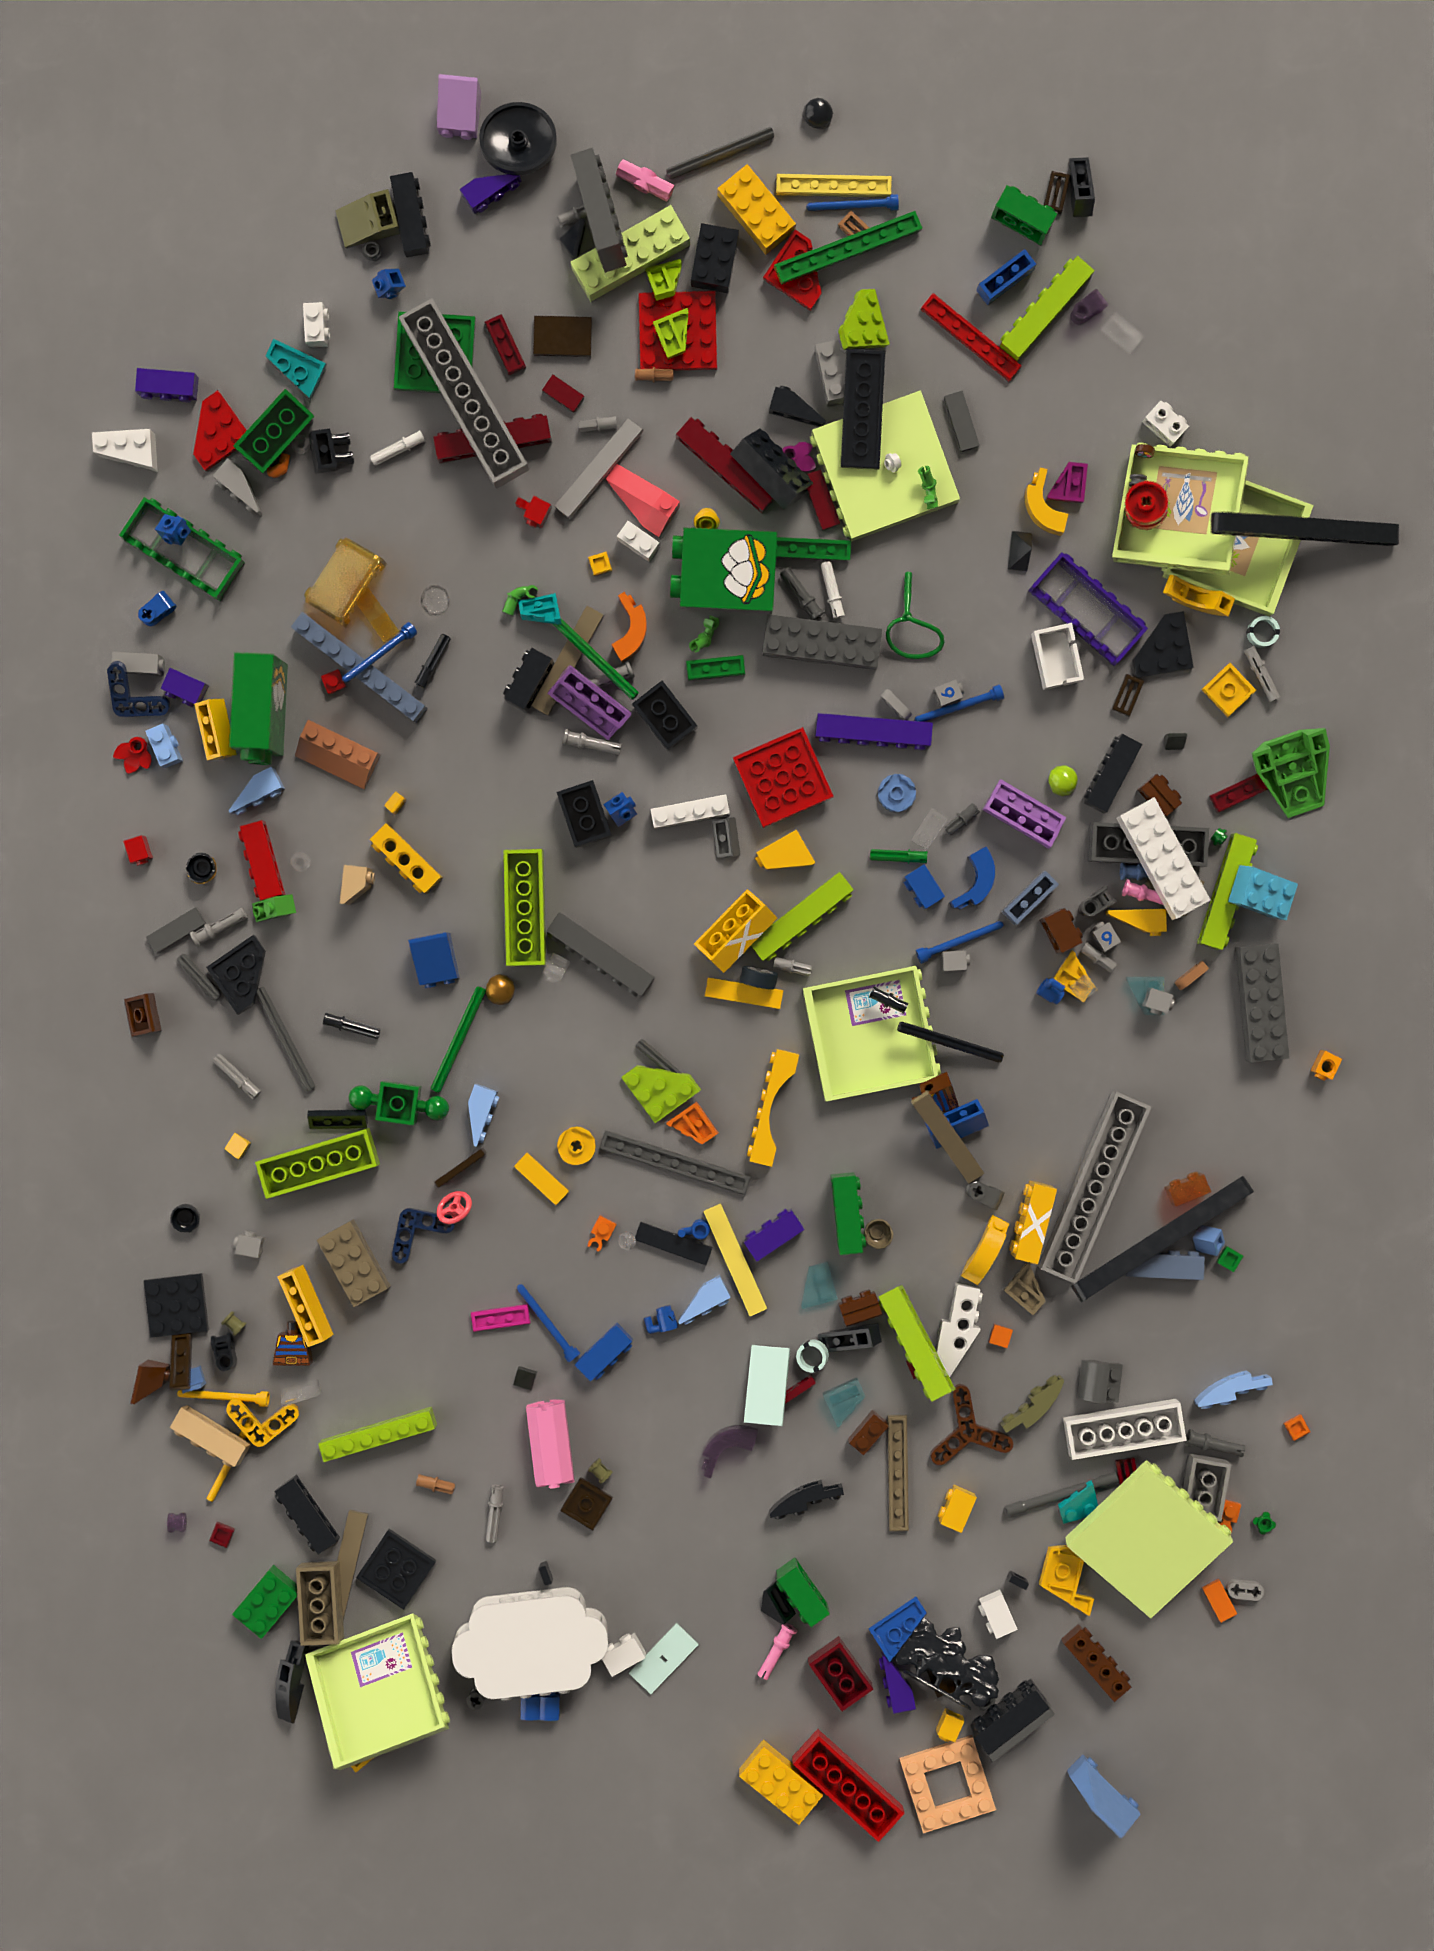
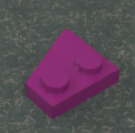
[1046,462,1088,503]

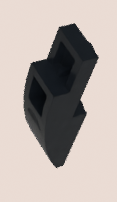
[769,1480,844,1519]
[276,1640,309,1723]

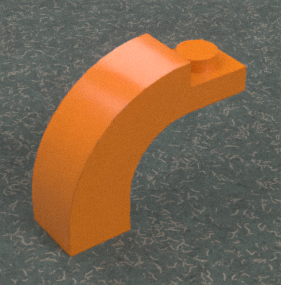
[611,592,647,663]

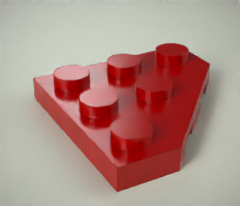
[763,229,822,311]
[193,390,247,471]

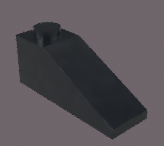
[1069,157,1095,217]
[769,386,826,427]
[818,1323,882,1352]

